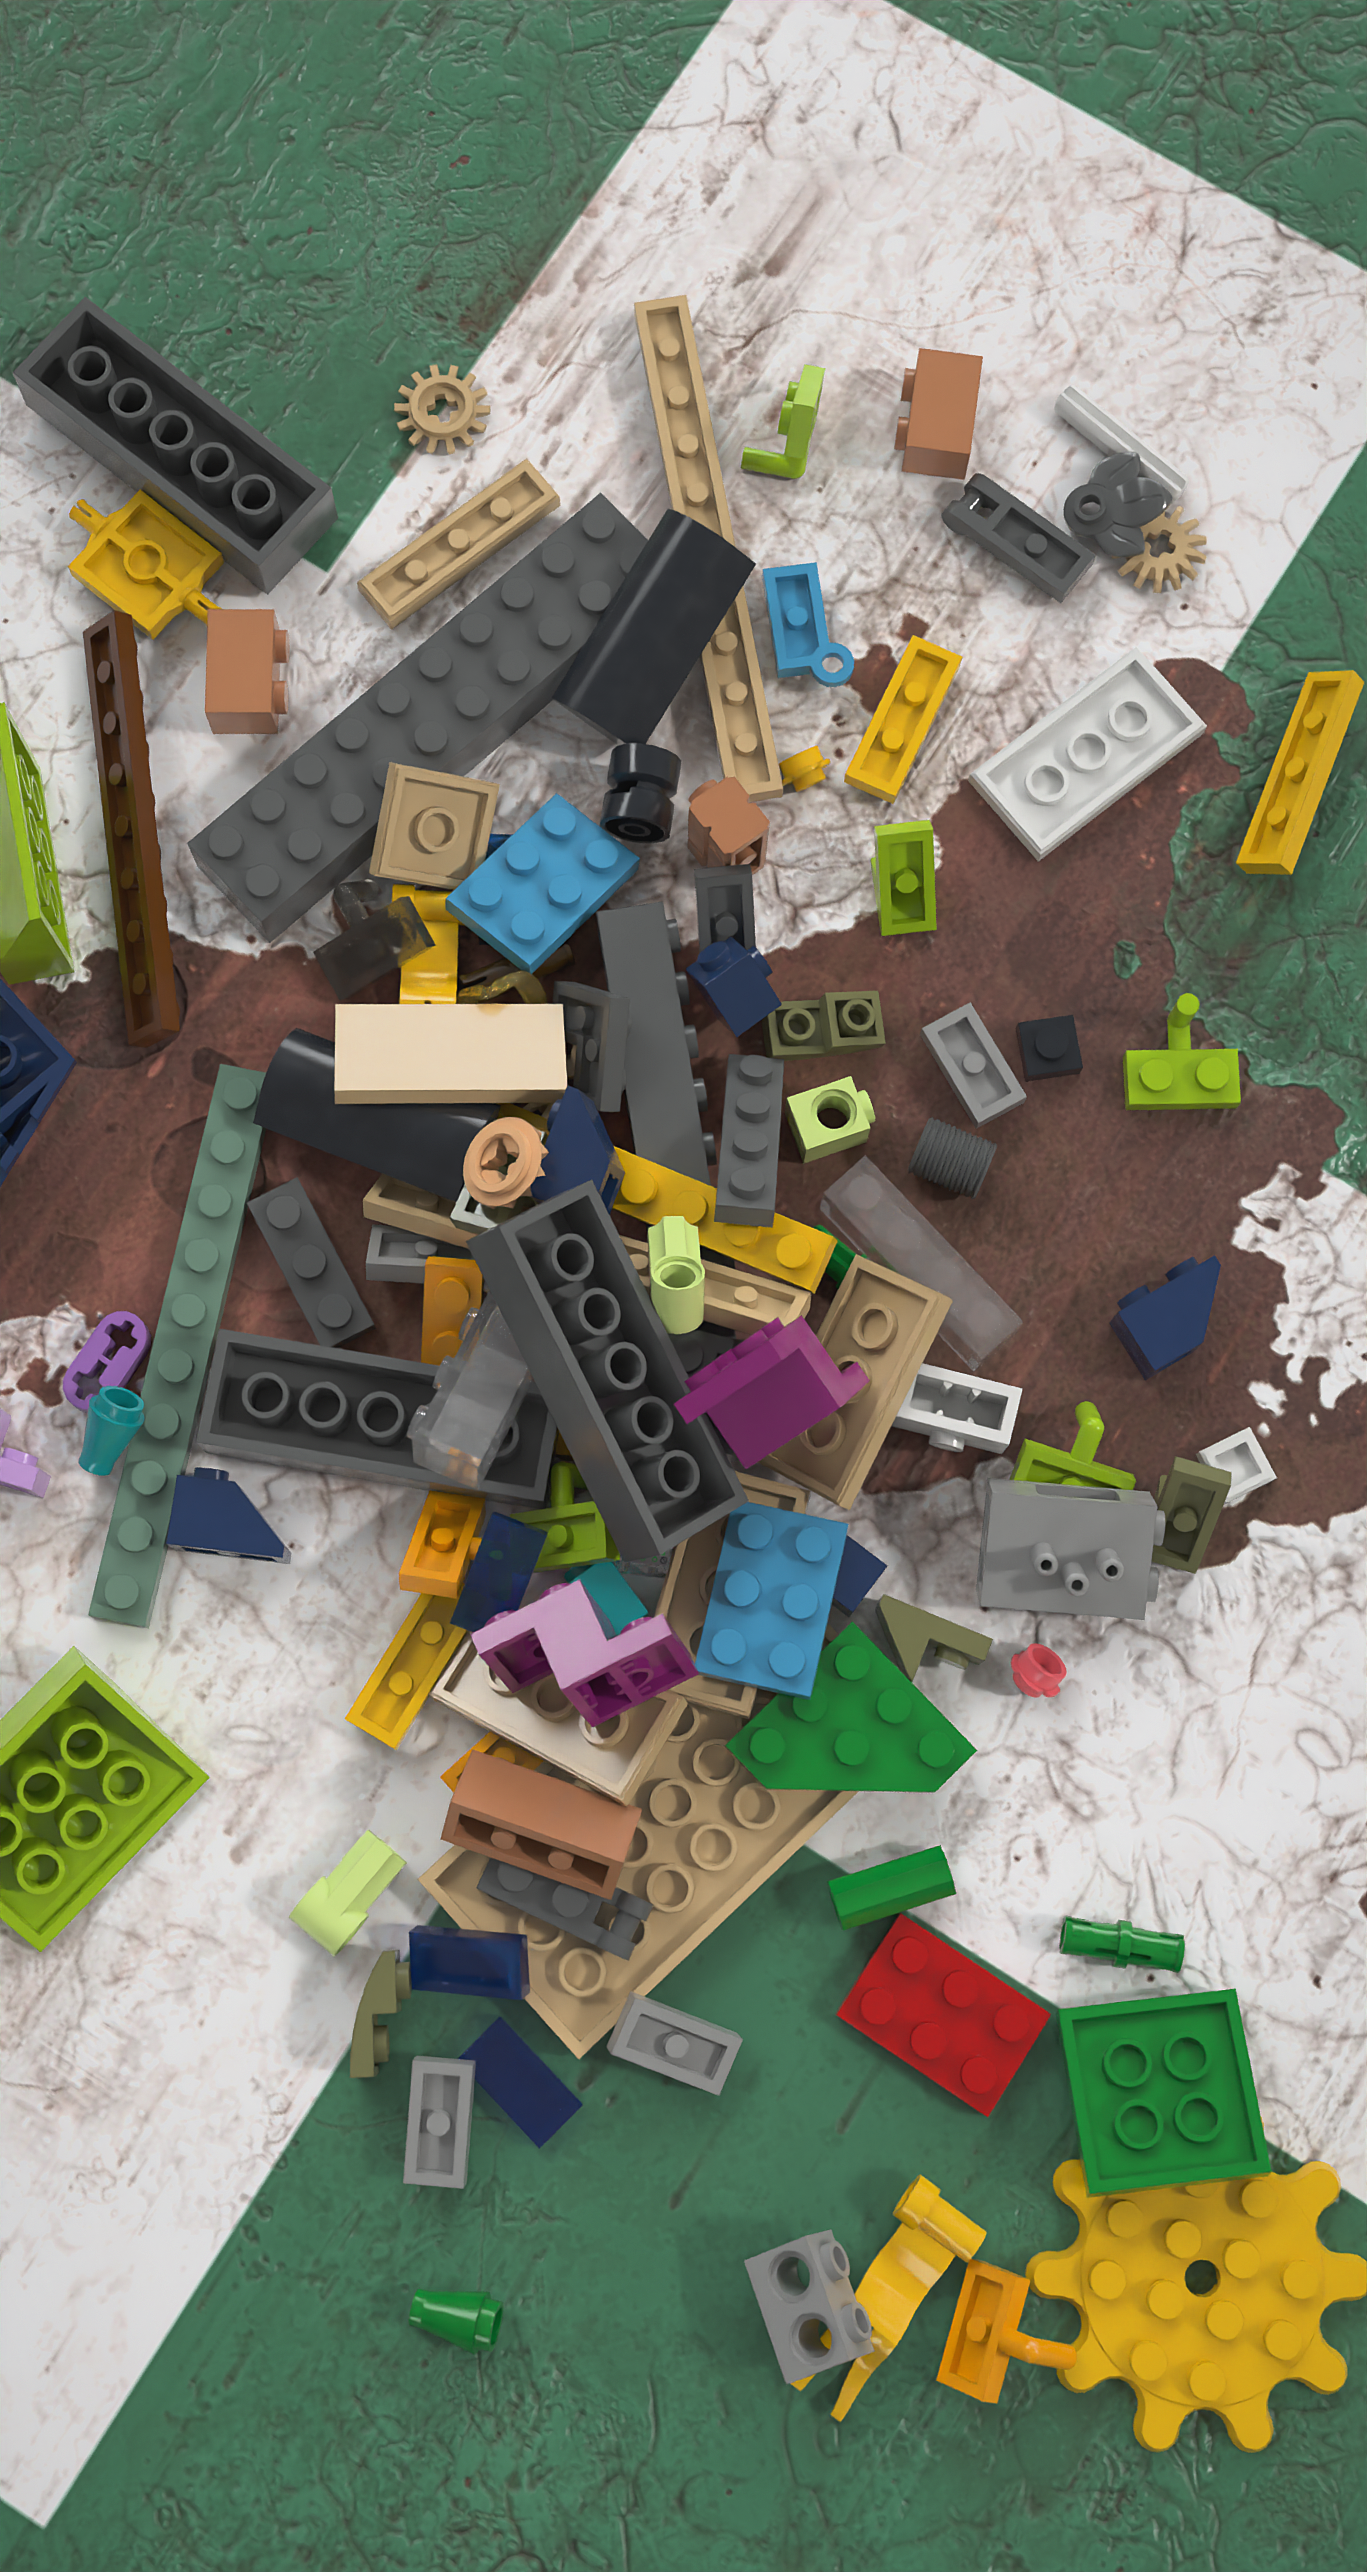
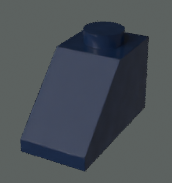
[166,1467,292,1564]

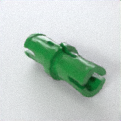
[1059,1915,1185,1973]

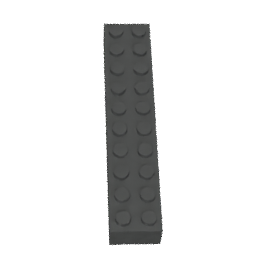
[187,492,648,943]

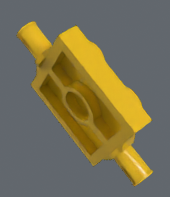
[68,490,224,640]

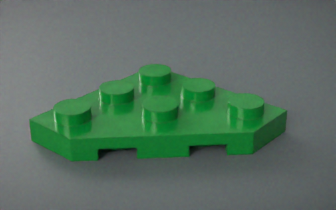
[725,1621,977,1793]

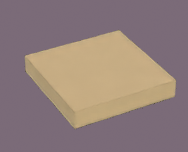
[369,762,500,890]

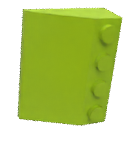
[0,702,75,985]
[0,1646,210,1953]

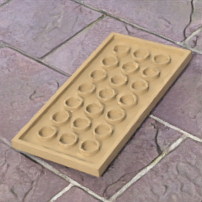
[418,1623,858,2059]

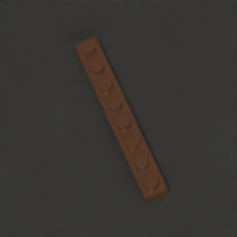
[82,610,180,1048]

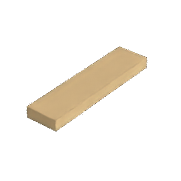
[357,458,561,630]

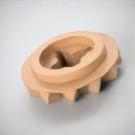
[463,1117,549,1209]

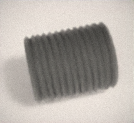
[908,1117,997,1200]

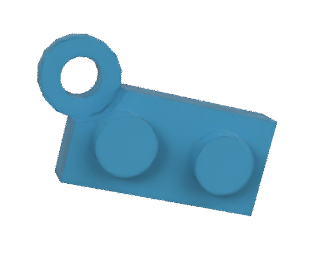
[762,562,854,687]

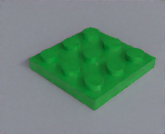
[1056,1988,1272,2198]

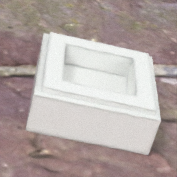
[1196,1427,1277,1505]

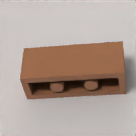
[440,1749,642,1900]

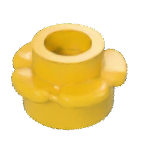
[778,745,831,792]

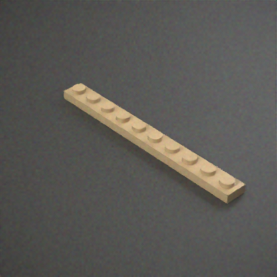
[634,295,783,802]

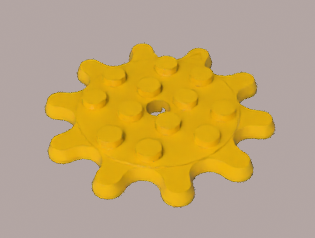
[1025,2117,1367,2453]

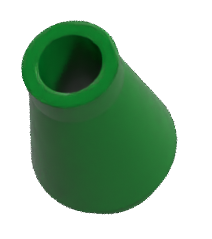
[409,2288,504,2355]

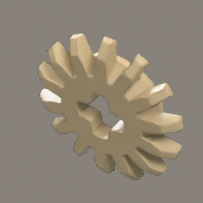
[394,365,491,454]
[1111,506,1207,593]

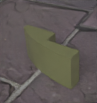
[761,991,886,1061]
[350,1950,412,2078]

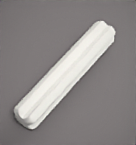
[1054,385,1189,504]

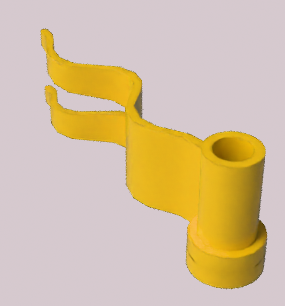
[391,884,464,1004]
[791,2174,987,2422]

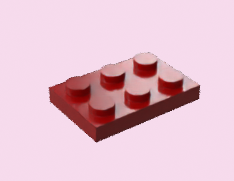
[835,1913,1051,2117]

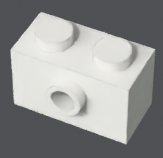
[891,1363,1022,1454]

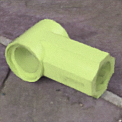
[647,1216,705,1334]
[289,1830,407,1957]

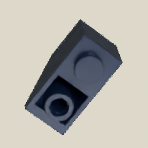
[529,1086,625,1215]
[1109,1255,1221,1381]

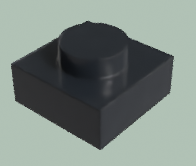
[1016,1015,1083,1082]

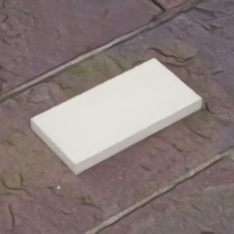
[968,647,1207,861]

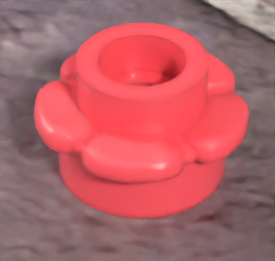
[1011,1643,1067,1698]

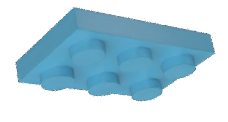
[445,793,640,976]
[695,1502,849,1700]

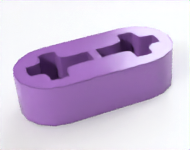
[63,1311,151,1413]

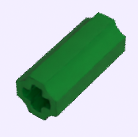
[826,1845,956,1931]

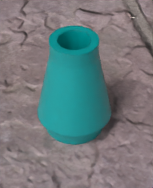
[78,1386,145,1476]

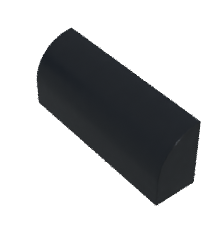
[551,509,756,745]
[253,1028,501,1202]

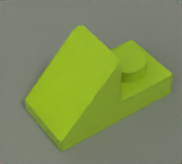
[871,820,936,936]

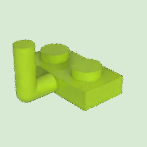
[741,364,826,479]
[1123,993,1241,1110]
[1009,1401,1136,1490]
[510,1462,620,1574]

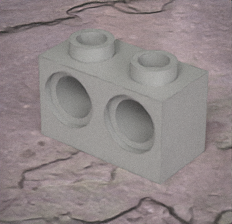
[744,2229,874,2385]

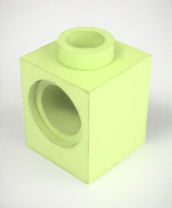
[784,1076,875,1164]

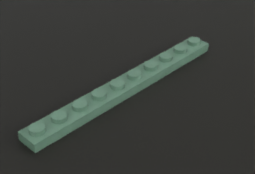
[88,1064,267,1629]

